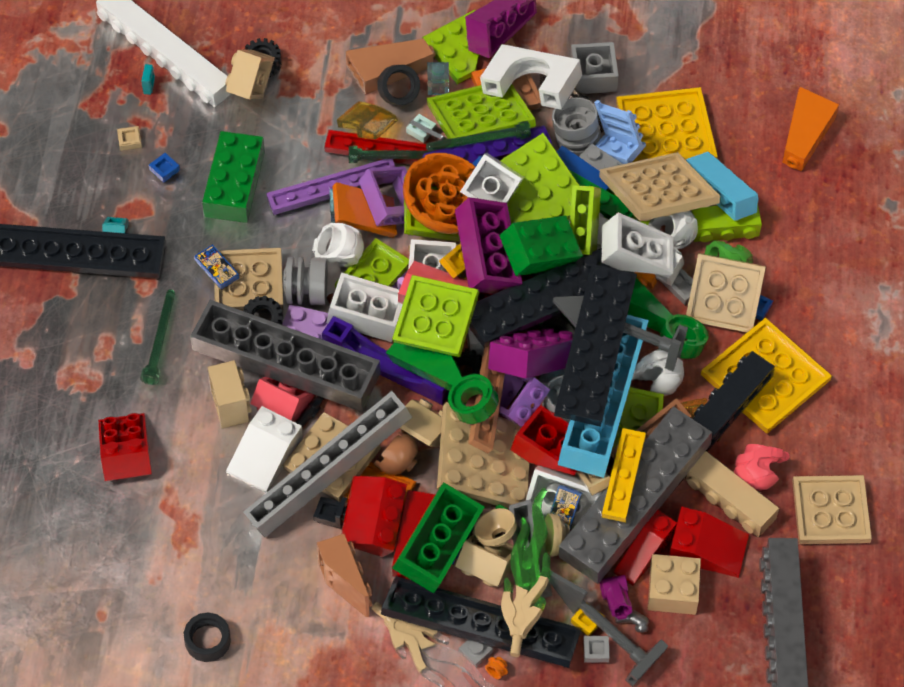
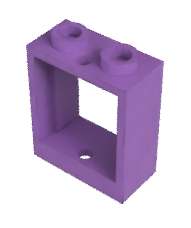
[359,165,407,226]
[499,374,550,427]

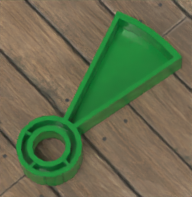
[627,278,708,359]
[386,342,499,424]

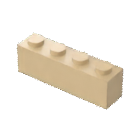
[686,451,779,538]

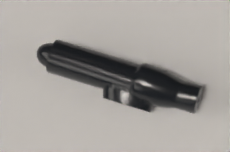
[295,396,325,428]

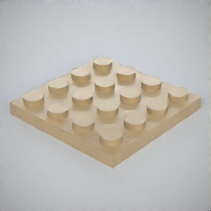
[599,152,720,221]
[437,402,529,509]

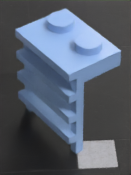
[594,100,646,164]

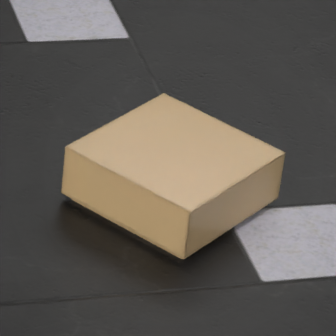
[117,126,142,151]

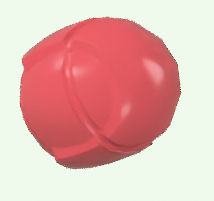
[734,444,790,491]

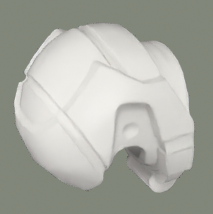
[648,211,698,250]
[312,223,364,267]
[632,349,684,396]

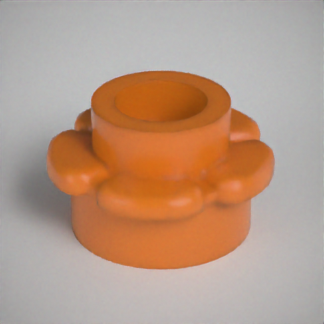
[485,657,508,679]

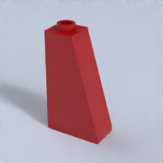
[392,490,435,580]

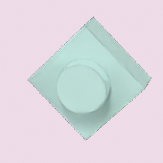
[406,114,436,143]

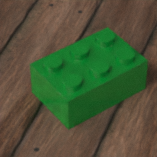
[499,215,583,276]

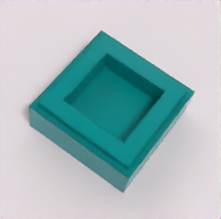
[141,64,155,95]
[102,217,129,233]

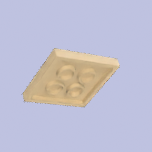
[215,248,283,311]
[686,253,766,332]
[283,412,381,502]
[792,475,872,544]

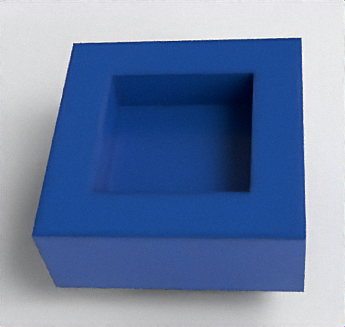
[149,153,180,183]

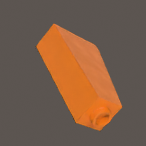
[782,87,839,172]

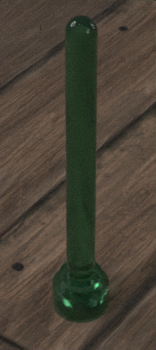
[426,120,531,151]
[349,146,432,163]
[140,289,175,385]

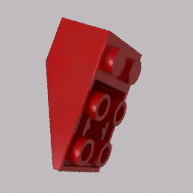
[98,413,152,481]

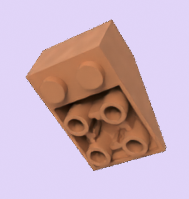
[317,534,372,617]

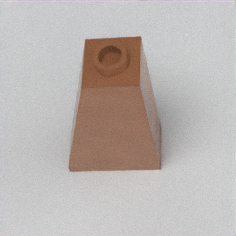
[346,38,435,95]

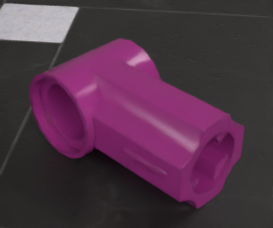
[600,575,632,620]

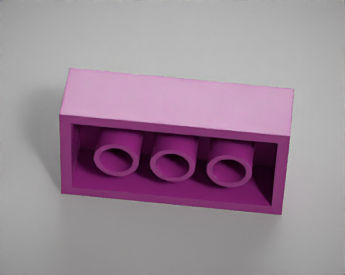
[455,197,522,294]
[488,327,573,379]

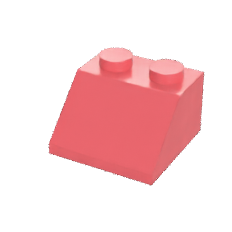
[250,377,315,422]

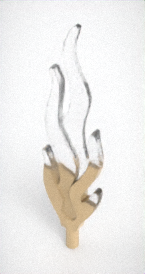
[371,602,495,687]

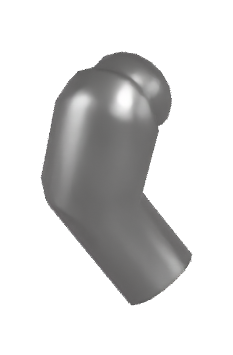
[615,610,649,632]

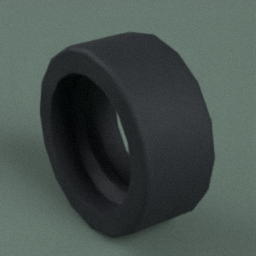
[377,65,420,105]
[183,612,231,662]

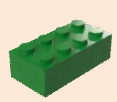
[202,131,265,223]
[392,482,484,593]

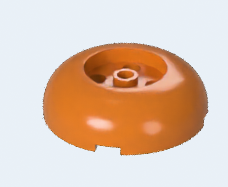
[403,153,476,234]

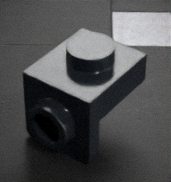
[313,497,348,529]

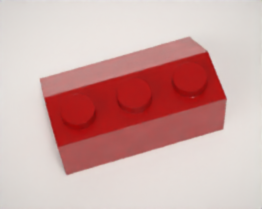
[341,476,407,557]

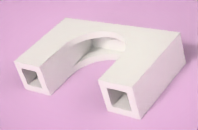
[480,44,582,110]

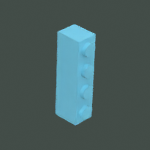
[686,152,759,221]

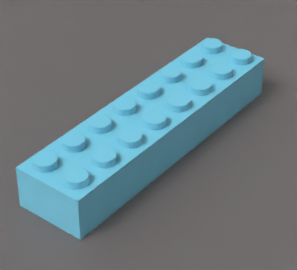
[558,315,649,478]

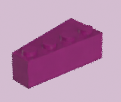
[465,0,537,58]

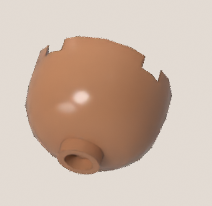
[373,429,418,476]

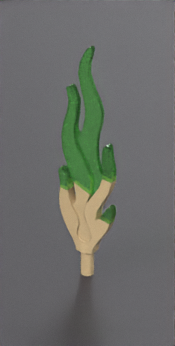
[501,488,551,657]

